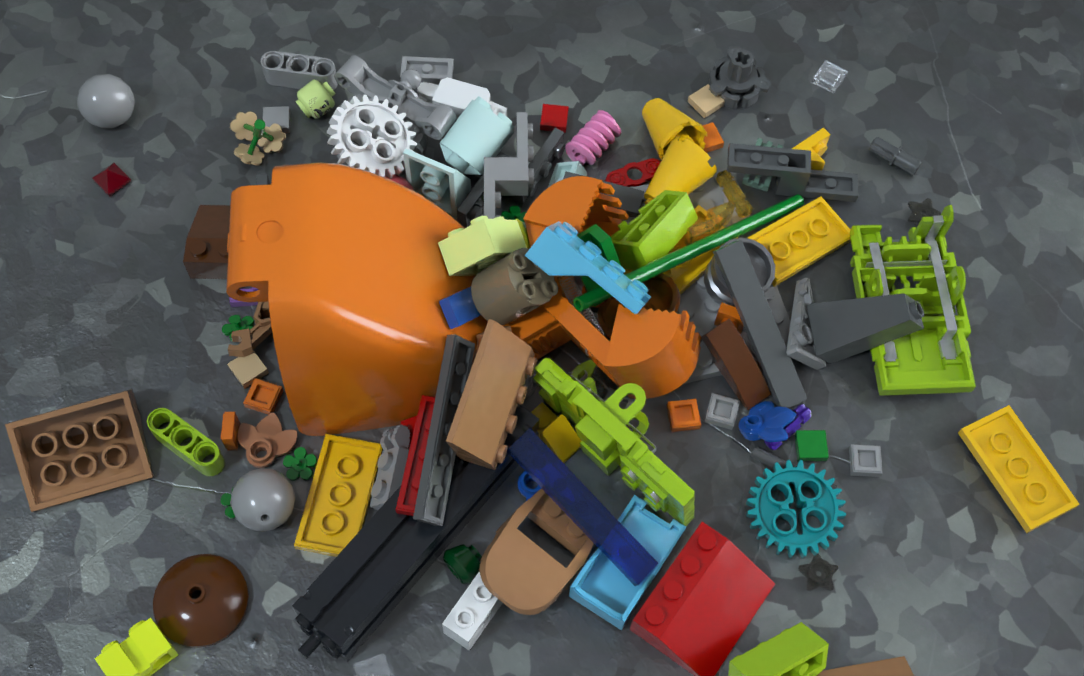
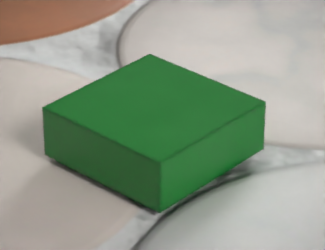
[794,430,829,462]

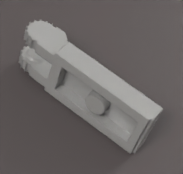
[370,425,411,510]

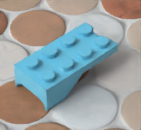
[525,221,651,314]
[569,495,686,631]

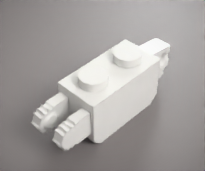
[417,77,507,119]

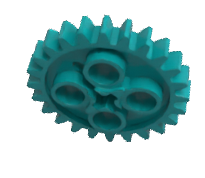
[746,460,846,559]

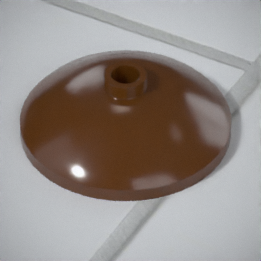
[597,273,680,339]
[153,554,249,648]

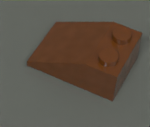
[183,205,230,279]

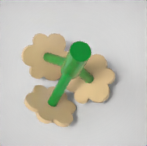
[230,111,286,166]

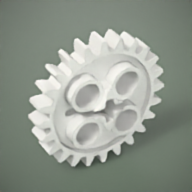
[327,95,417,179]

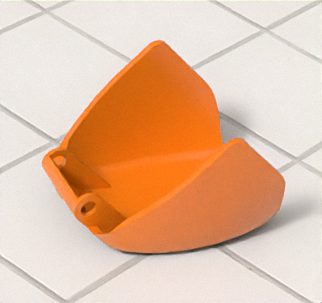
[226,163,488,436]

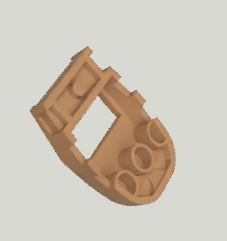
[479,486,600,615]

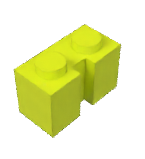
[95,618,179,676]

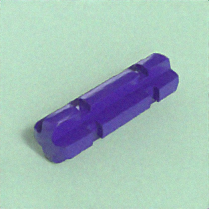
[764,404,811,450]

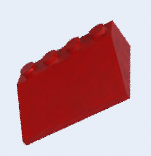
[629,522,775,676]

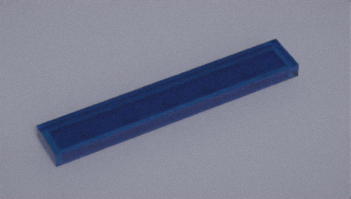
[507,428,658,586]

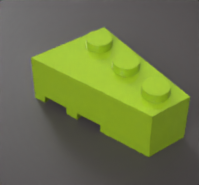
[610,190,698,270]

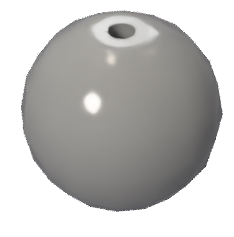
[77,74,135,129]
[230,468,295,532]

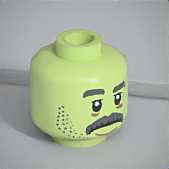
[295,79,336,119]

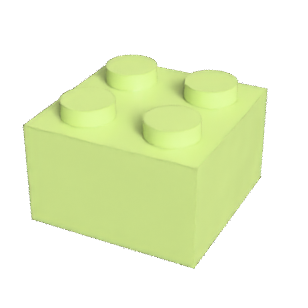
[438,216,527,276]

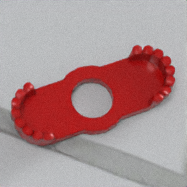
[605,158,661,187]

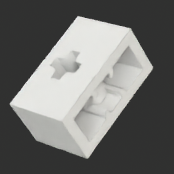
[442,572,502,651]

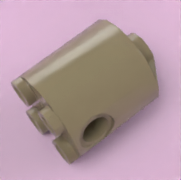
[471,248,558,325]

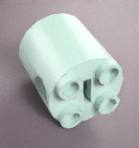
[440,96,514,175]

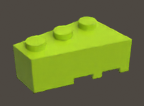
[728,622,829,676]

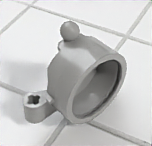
[334,55,457,176]

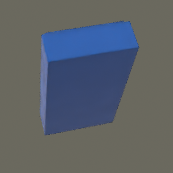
[439,287,481,329]

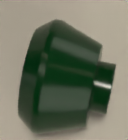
[443,544,482,585]

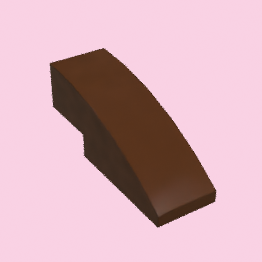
[701,318,771,411]

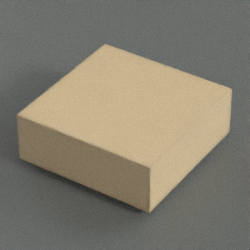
[688,84,725,119]
[227,351,269,389]

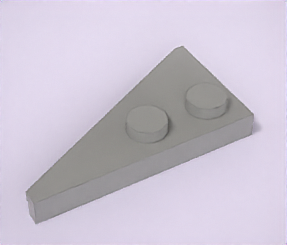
[786,277,827,370]

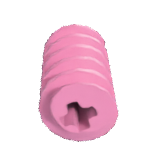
[565,110,622,165]

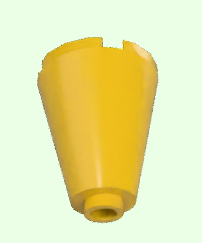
[642,98,707,160]
[644,136,717,205]

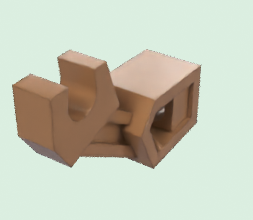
[228,301,272,357]

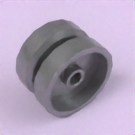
[704,237,775,307]

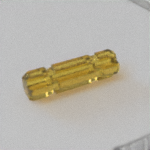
[716,170,753,218]

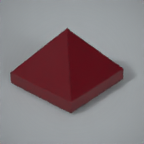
[92,163,131,196]

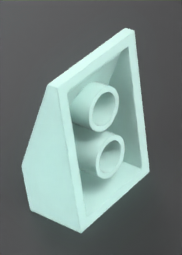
[403,149,471,219]

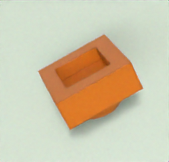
[714,302,744,334]

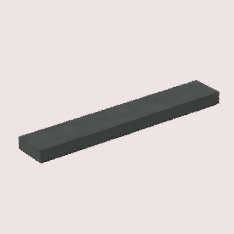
[713,240,808,408]
[413,334,475,526]

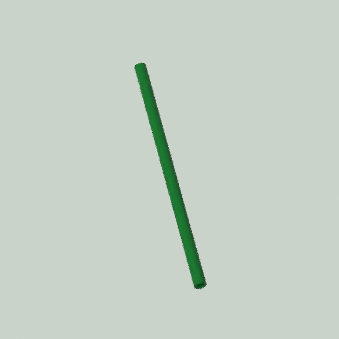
[573,194,804,312]

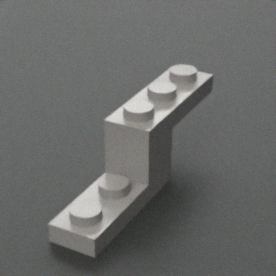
[484,112,534,219]

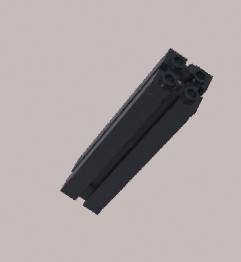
[292,405,540,662]

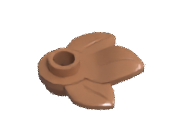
[237,413,298,468]

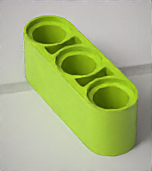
[147,408,225,476]

